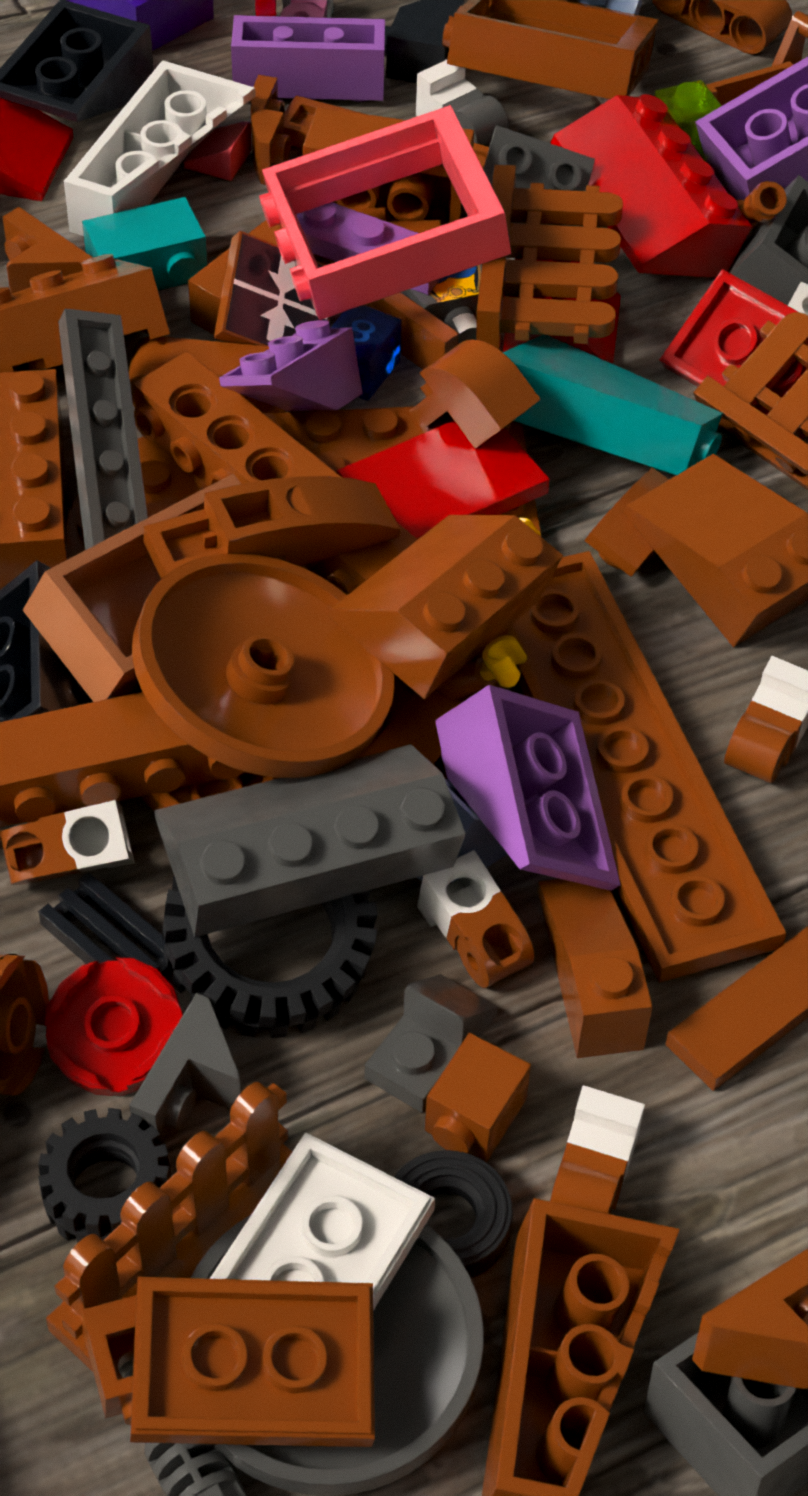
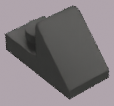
[364,974,498,1113]
[129,993,241,1145]

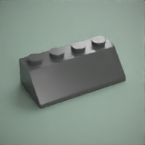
[155,744,466,938]

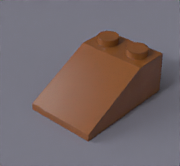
[623,454,808,648]

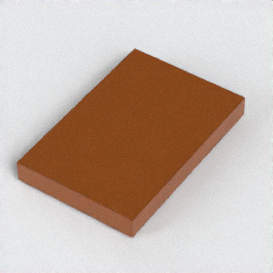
[130,1277,375,1447]

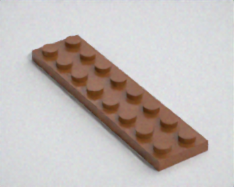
[511,551,786,983]

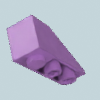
[219,320,363,411]

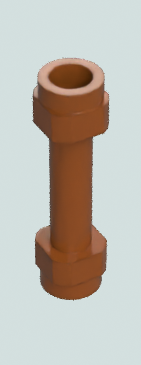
[736,181,787,233]

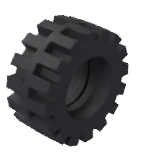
[38,1108,171,1243]

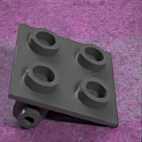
[483,125,595,226]

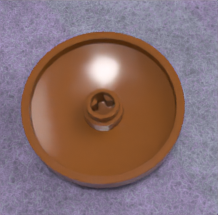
[132,553,394,778]

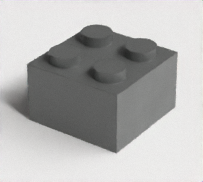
[643,1333,808,1496]

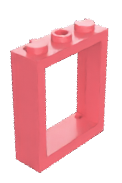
[259,105,511,320]

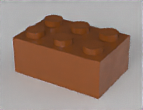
[303,107,474,226]

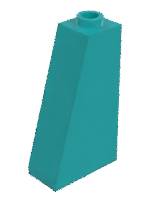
[503,335,723,475]

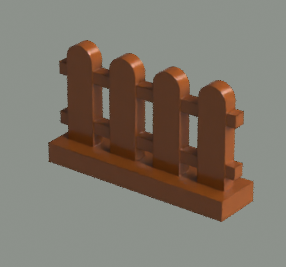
[476,164,623,350]
[693,312,808,490]
[46,1081,292,1373]

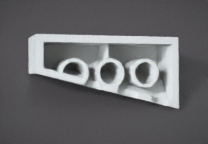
[64,60,256,236]

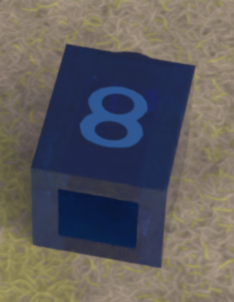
[330,305,401,401]

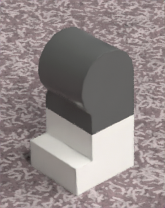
[416,60,509,146]

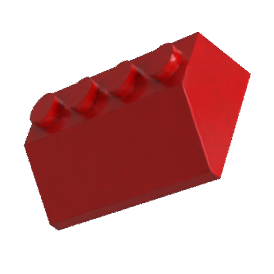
[550,94,752,278]

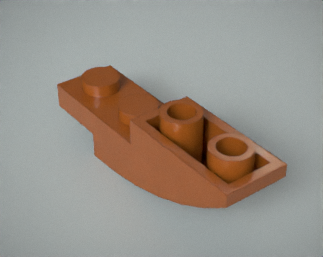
[143,476,400,579]

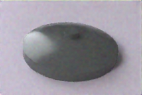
[191,1214,483,1496]

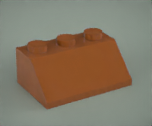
[328,515,563,699]

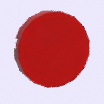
[45,957,183,1096]

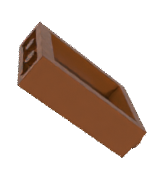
[442,0,659,99]

